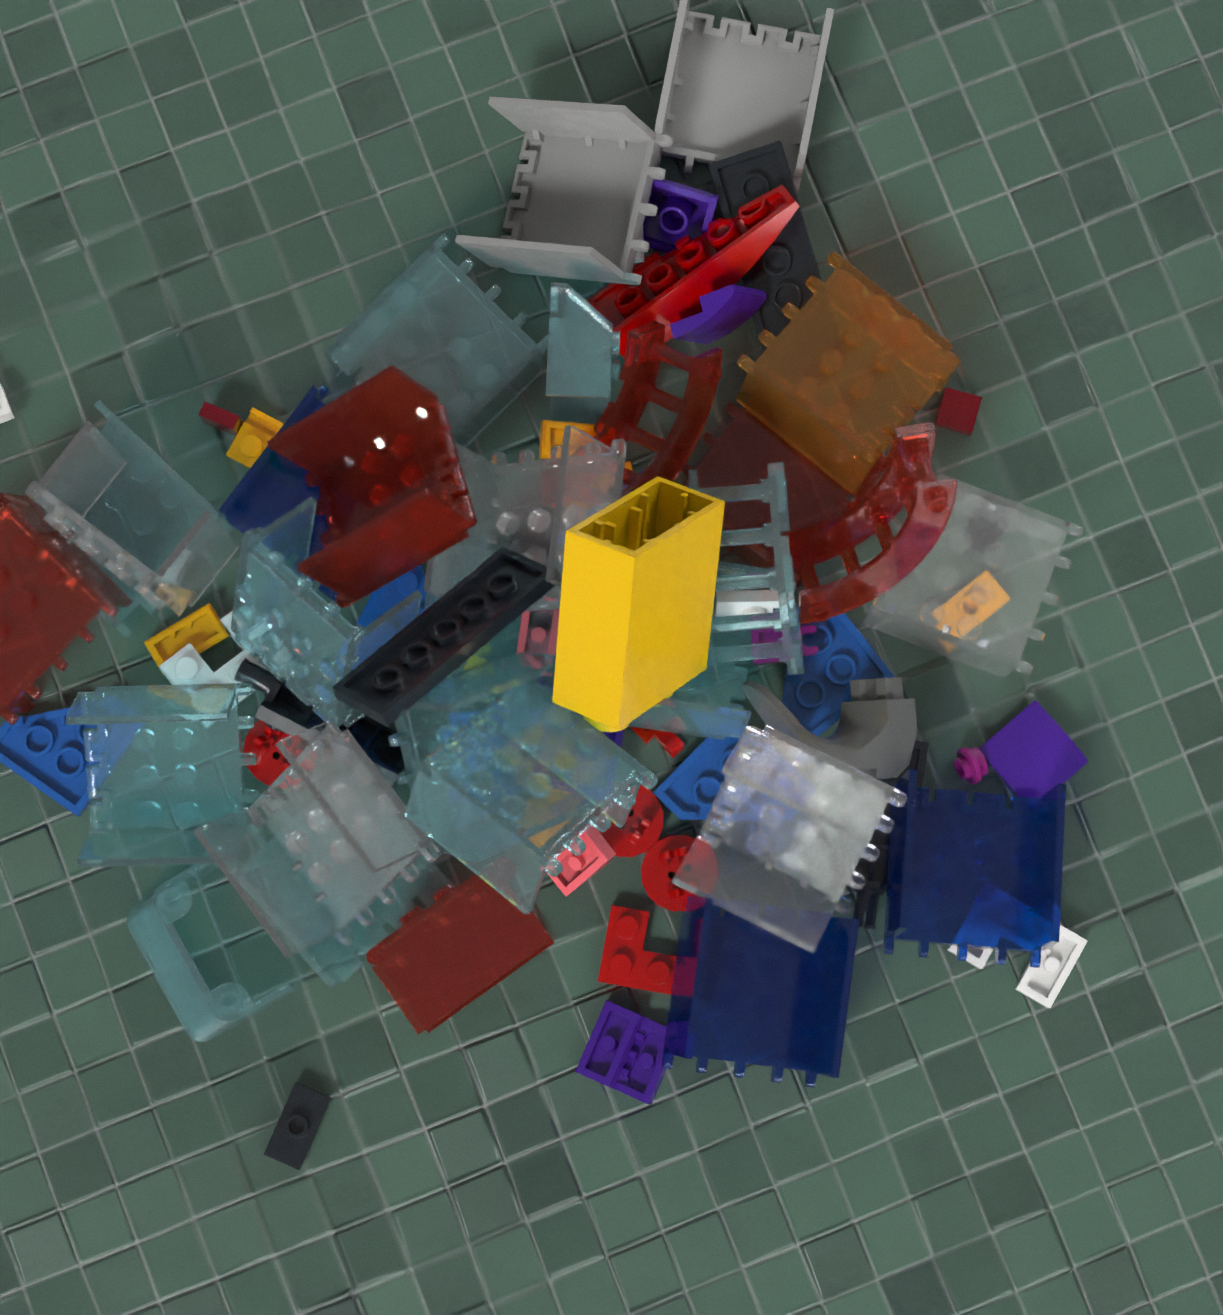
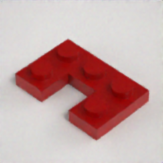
[598,905,726,1002]

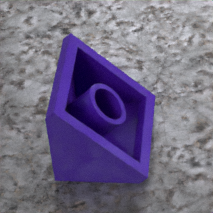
[643,179,719,253]

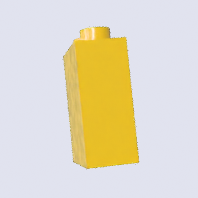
[552,476,725,732]

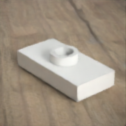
[713,589,794,625]

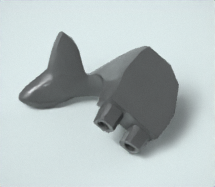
[741,677,917,781]

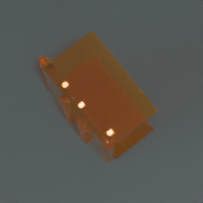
[736,252,962,495]

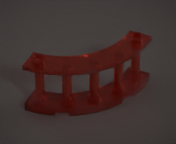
[543,321,723,510]
[780,422,957,625]

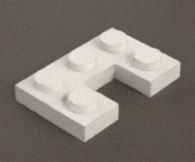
[159,597,298,728]
[947,882,1088,1008]

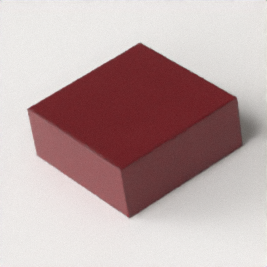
[934,387,982,436]
[199,401,243,436]

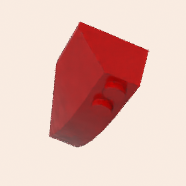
[585,185,799,367]

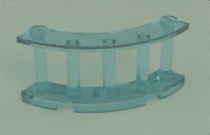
[685,462,804,681]

